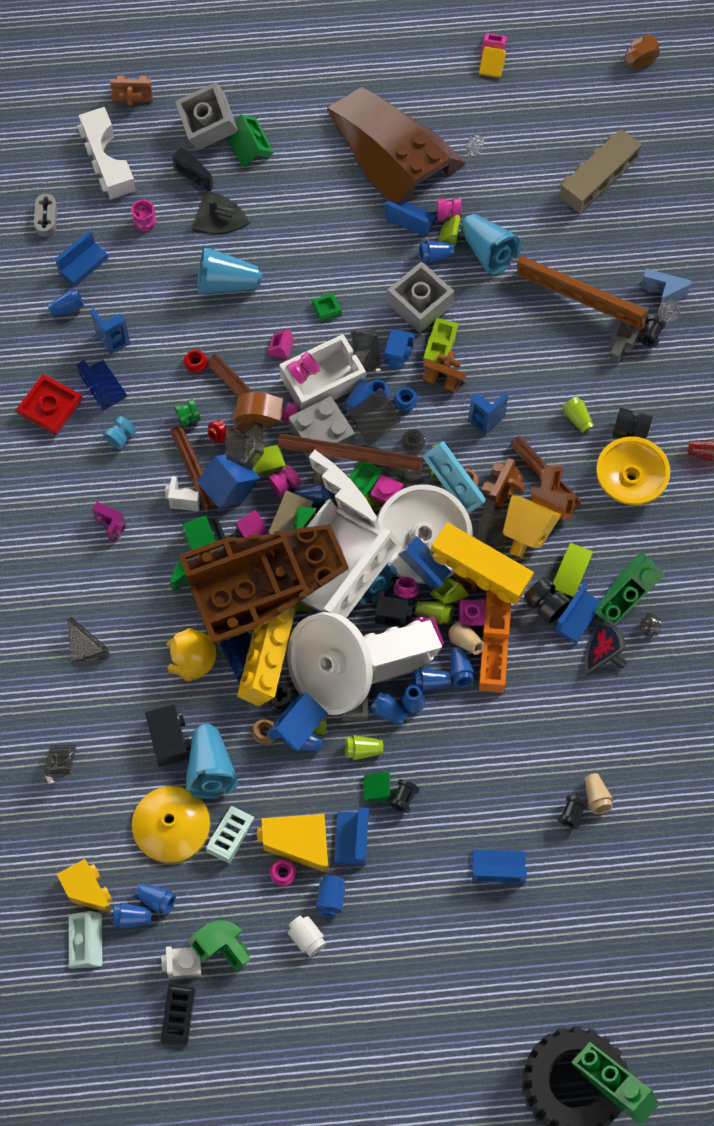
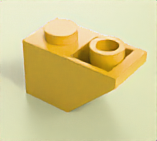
[57,859,113,913]

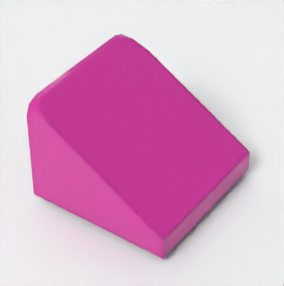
[481,33,507,56]
[235,510,269,538]

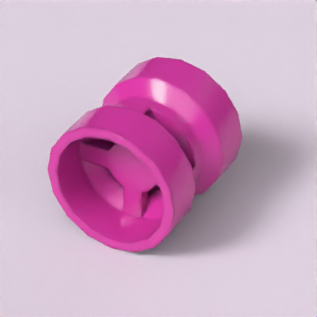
[437,198,461,222]
[131,200,156,232]
[287,351,321,385]
[267,465,301,498]

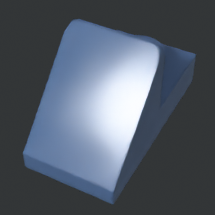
[640,269,691,309]

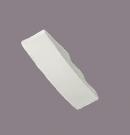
[309,450,380,530]

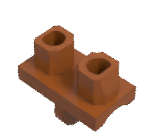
[110,76,153,106]
[422,351,467,393]
[481,458,525,509]

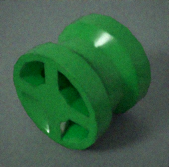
[174,399,201,428]

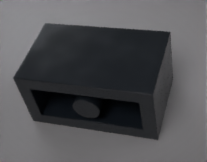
[145,704,191,767]

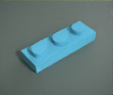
[422,441,486,513]

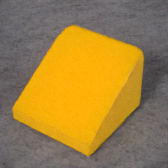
[479,47,506,78]

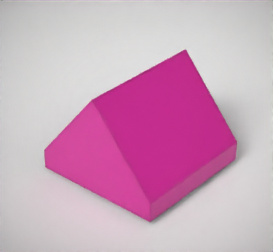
[267,329,294,360]

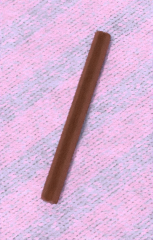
[278,434,423,471]

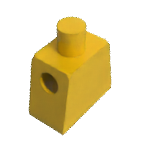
[503,495,561,558]

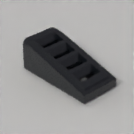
[172,145,213,191]
[160,985,197,1046]

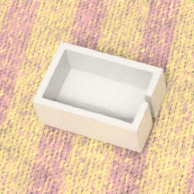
[279,334,366,411]
[363,620,442,684]

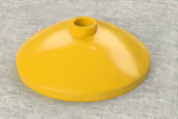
[596,437,670,505]
[132,786,210,863]

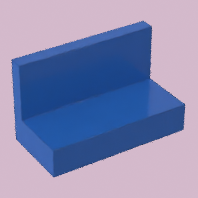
[385,200,436,237]
[55,230,108,287]
[90,308,130,354]
[468,393,509,435]
[398,536,451,590]
[555,582,600,644]
[266,692,328,751]
[334,807,369,866]
[472,849,527,884]

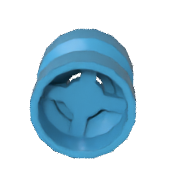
[103,416,137,450]

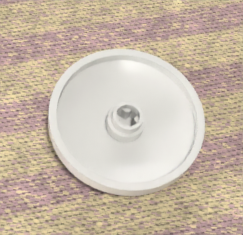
[377,485,473,584]
[287,612,373,715]

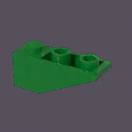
[594,551,665,625]
[571,1042,659,1125]

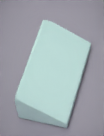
[69,911,102,969]

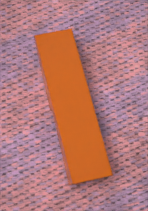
[479,590,511,693]

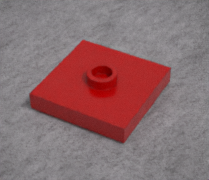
[16,374,83,436]

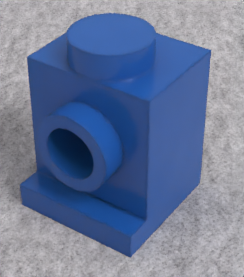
[384,329,415,369]

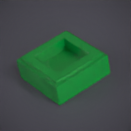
[312,292,342,323]

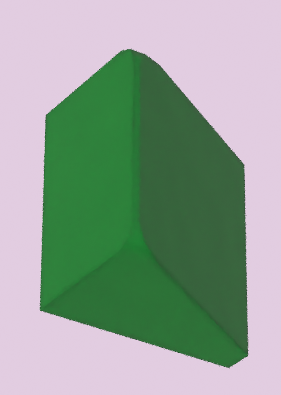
[293,506,316,531]
[170,560,188,591]
[364,772,390,801]

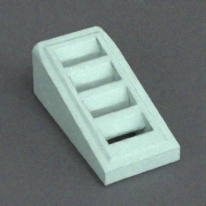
[206,806,255,864]

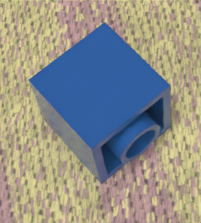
[197,452,260,508]

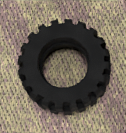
[521,1026,629,1126]

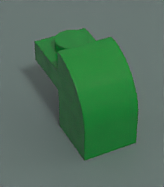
[188,920,251,972]

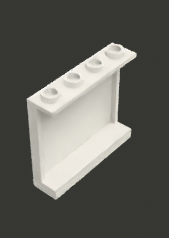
[301,499,401,618]

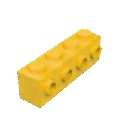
[430,522,534,605]
[237,607,296,706]

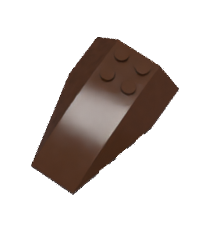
[327,87,465,206]
[179,524,349,644]

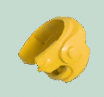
[166,628,216,682]

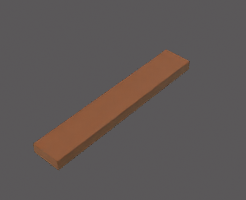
[517,255,646,329]

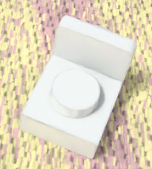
[165,477,201,511]
[161,947,202,978]

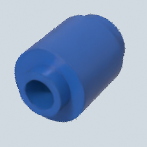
[316,876,346,917]

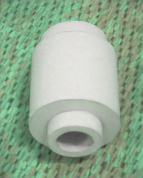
[288,916,326,957]

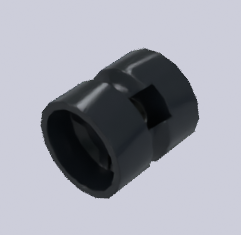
[612,407,653,439]
[523,577,571,624]

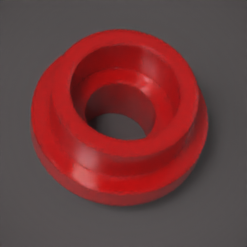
[183,350,207,373]
[207,420,230,443]

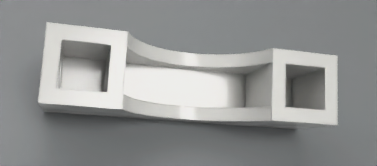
[77,107,136,200]

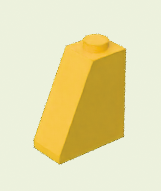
[257,814,328,872]

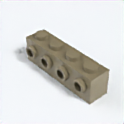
[559,129,642,214]

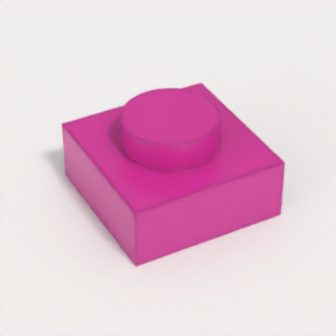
[370,474,403,504]

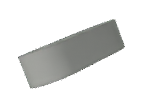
[34,194,57,237]

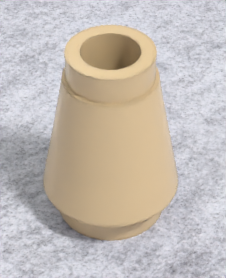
[448,622,484,655]
[584,773,613,814]

